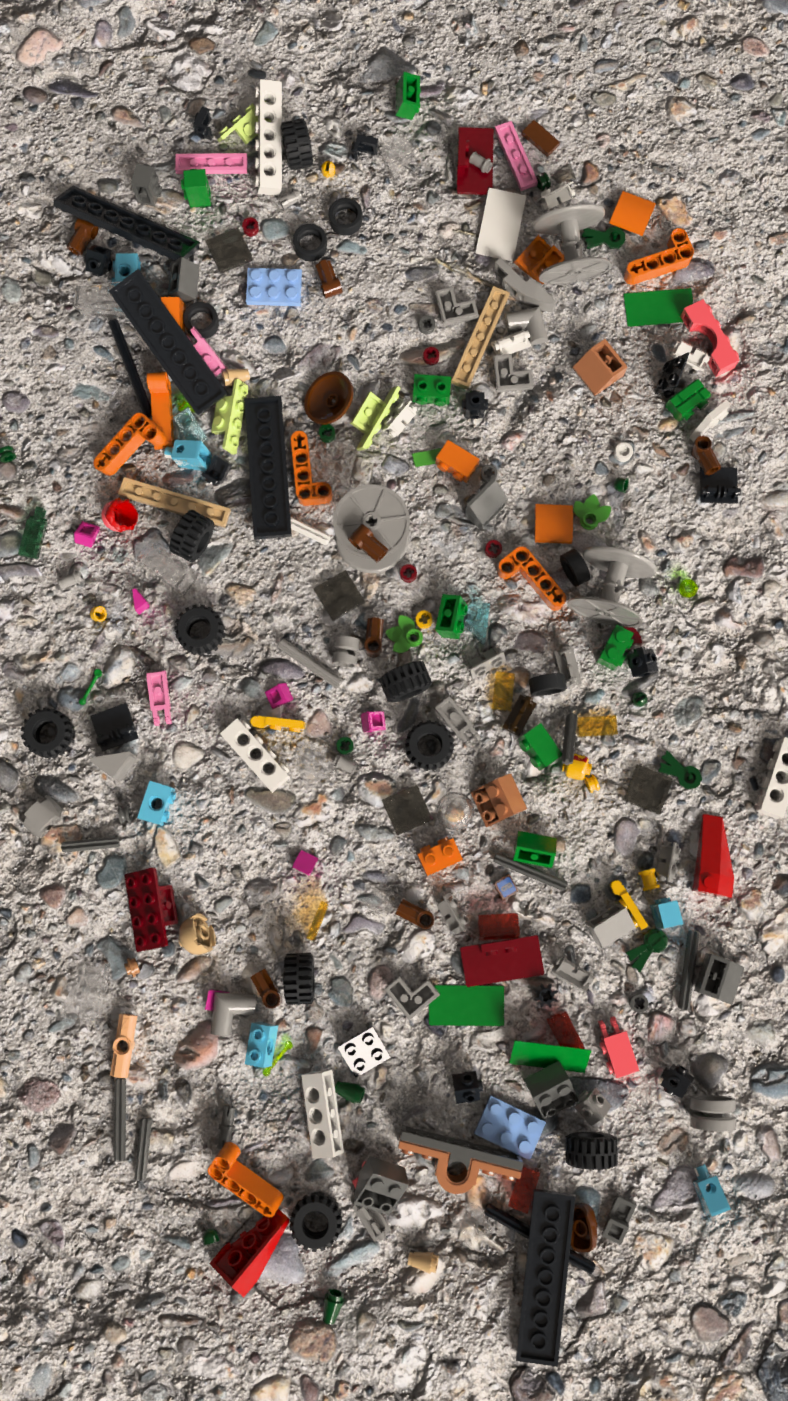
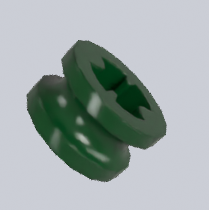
[536,172,551,192]
[319,424,335,443]
[0,446,16,463]
[336,737,354,755]

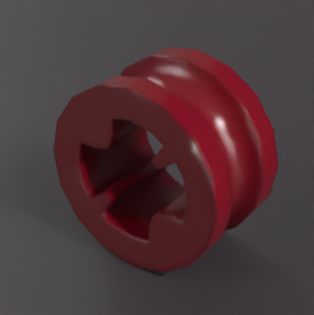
[242,217,259,237]
[423,347,439,366]
[485,540,502,558]
[400,564,417,583]

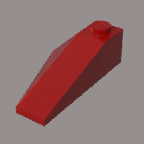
[692,814,734,898]
[209,1209,290,1298]

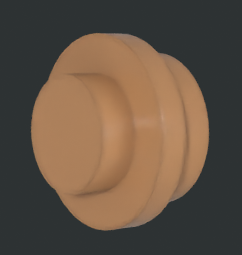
[124,958,140,977]

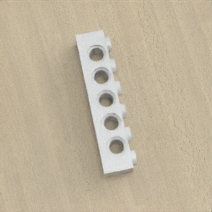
[255,79,282,196]

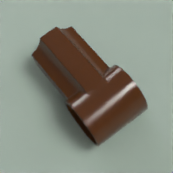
[67,218,99,256]
[315,259,343,299]
[691,436,721,476]
[348,524,388,563]
[365,617,384,658]
[396,899,435,929]
[250,968,282,1008]

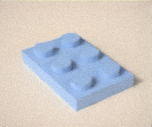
[246,268,302,306]
[474,1095,546,1160]

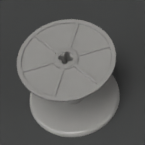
[532,204,612,284]
[333,484,410,573]
[568,546,657,627]

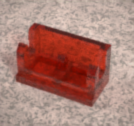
[478,913,520,941]
[546,1010,585,1049]
[508,1164,541,1214]

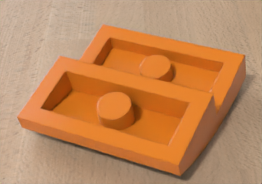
[609,191,656,236]
[514,234,564,285]
[534,504,573,544]

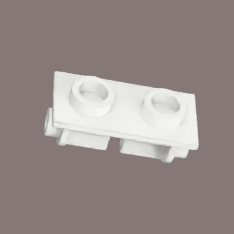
[536,181,575,211]
[491,330,531,355]
[670,341,710,371]
[382,400,417,438]

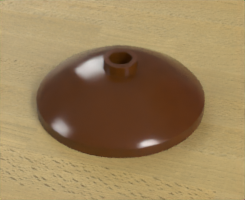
[304,371,353,425]

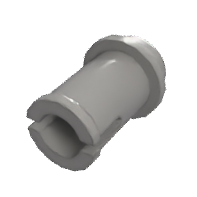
[469,152,493,173]
[279,189,303,210]
[57,570,84,590]
[332,754,358,774]

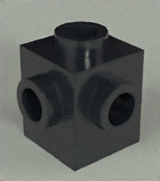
[84,245,112,276]
[462,390,488,419]
[627,647,659,677]
[660,1064,695,1099]
[452,1071,483,1104]

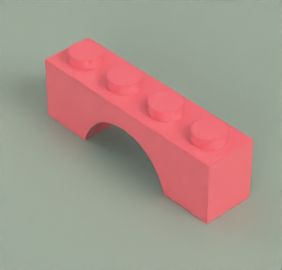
[680,299,739,377]

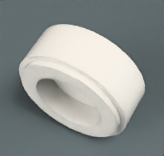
[614,442,633,462]

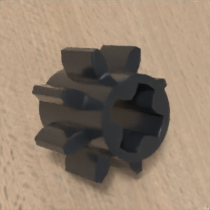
[534,983,558,1008]

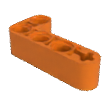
[624,228,694,285]
[147,372,174,450]
[93,413,166,476]
[291,431,332,506]
[497,546,566,611]
[208,1142,284,1217]

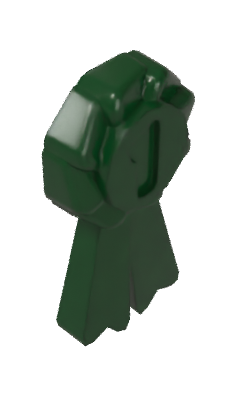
[582,227,626,249]
[658,751,702,790]
[626,928,668,972]

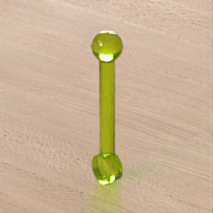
[263,1041,293,1076]

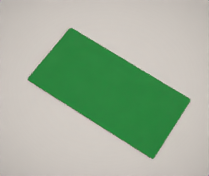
[624,288,693,327]
[429,985,504,1026]
[509,1041,591,1073]

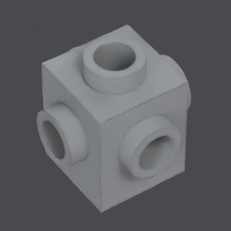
[575,1088,612,1126]

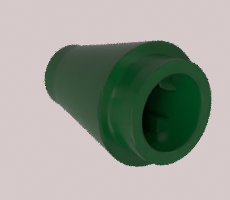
[335,1081,365,1104]
[323,1289,344,1324]

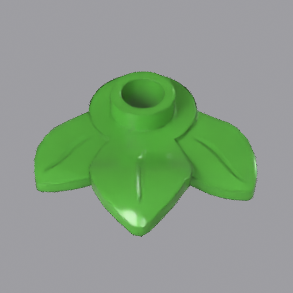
[573,494,611,530]
[386,615,423,653]

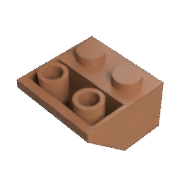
[573,339,628,396]
[470,774,527,828]

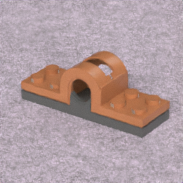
[398,1125,524,1194]

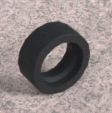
[328,198,363,236]
[293,223,327,262]
[183,301,219,339]
[560,549,590,587]
[529,673,567,696]

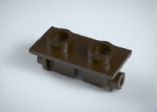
[502,694,537,737]

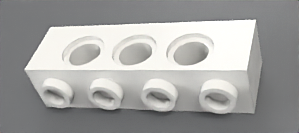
[220,718,290,793]
[755,737,788,819]
[301,1069,344,1159]

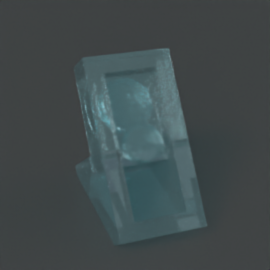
[172,407,208,442]
[464,603,490,645]

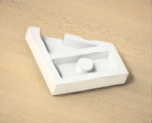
[689,400,732,442]

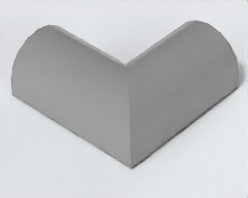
[435,287,479,326]
[504,306,548,346]
[493,354,533,393]
[384,975,440,1020]
[211,992,256,1036]

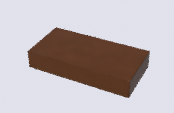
[522,120,560,157]

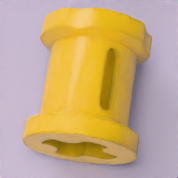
[638,868,660,891]

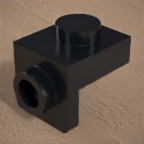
[193,106,213,141]
[351,134,379,160]
[201,454,232,485]

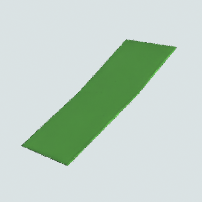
[412,448,442,467]

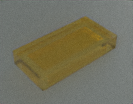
[491,671,515,712]
[577,715,618,737]
[306,901,329,941]

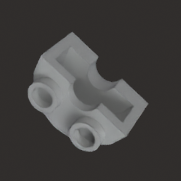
[20,795,65,839]

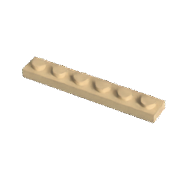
[451,286,510,390]
[118,477,231,528]

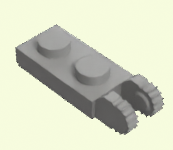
[434,696,481,748]

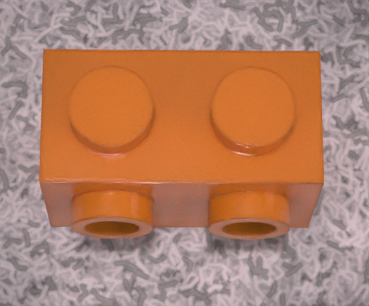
[435,440,480,483]
[417,837,463,876]

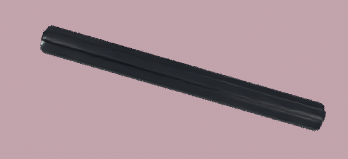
[108,319,152,418]
[484,1204,596,1274]

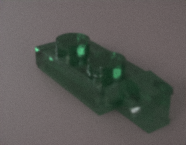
[18,507,47,560]

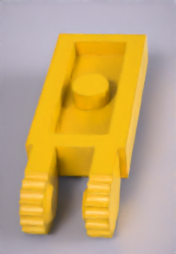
[250,716,306,733]
[610,880,648,930]

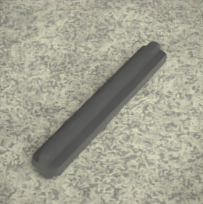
[493,853,568,891]
[678,931,699,1010]
[114,1078,126,1162]

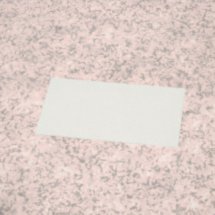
[475,188,526,262]

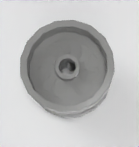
[690,1095,736,1131]

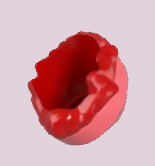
[101,498,138,532]

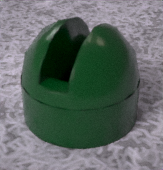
[613,477,629,493]
[631,691,648,707]
[202,1229,220,1246]

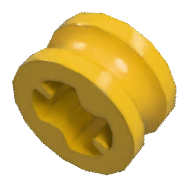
[416,610,433,629]
[584,774,600,793]

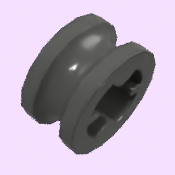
[419,315,435,335]
[480,465,498,482]
[118,805,132,824]
[630,994,649,1013]

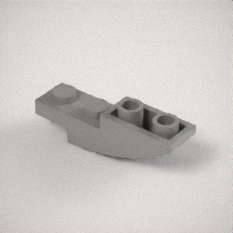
[494,257,557,313]

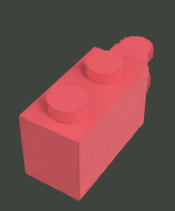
[598,1016,640,1078]

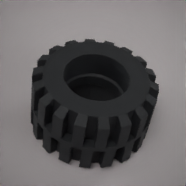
[281,118,313,170]
[169,510,214,562]
[174,604,225,656]
[379,661,433,702]
[21,707,75,758]
[405,720,454,771]
[283,953,315,1005]
[565,1132,618,1170]
[289,1192,342,1252]

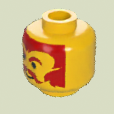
[562,754,592,780]

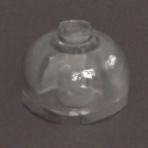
[436,792,474,831]

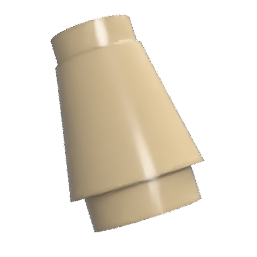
[222,369,250,387]
[408,1252,439,1274]

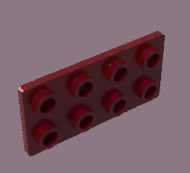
[457,127,494,195]
[124,867,178,952]
[460,935,544,987]

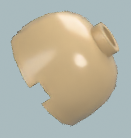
[178,913,216,955]

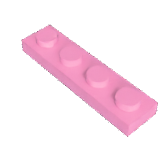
[494,121,538,191]
[175,153,248,174]

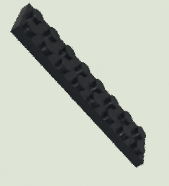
[53,186,200,261]
[109,269,228,416]
[244,396,292,540]
[516,1189,576,1367]

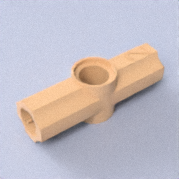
[110,1013,138,1078]

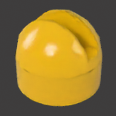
[321,161,335,178]
[89,606,107,621]

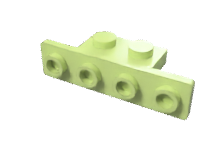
[217,101,272,144]
[211,379,248,455]
[350,386,401,451]

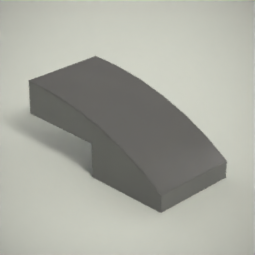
[602,1193,637,1245]

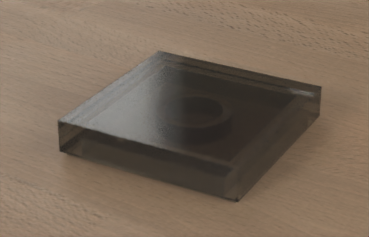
[205,227,253,274]
[313,570,365,621]
[623,764,673,815]
[382,785,433,836]

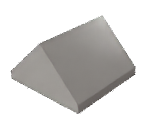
[90,752,137,782]

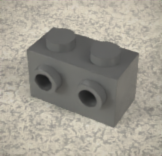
[131,163,162,207]
[167,257,199,304]

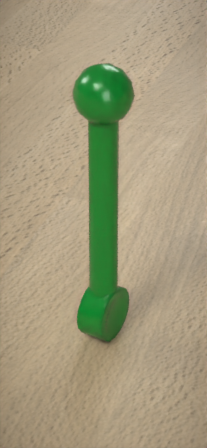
[79,669,102,705]

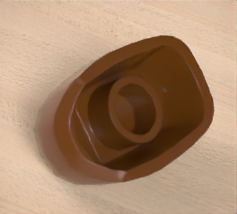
[571,1203,598,1253]

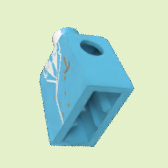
[164,440,212,471]
[693,1164,731,1217]

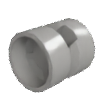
[332,636,360,667]

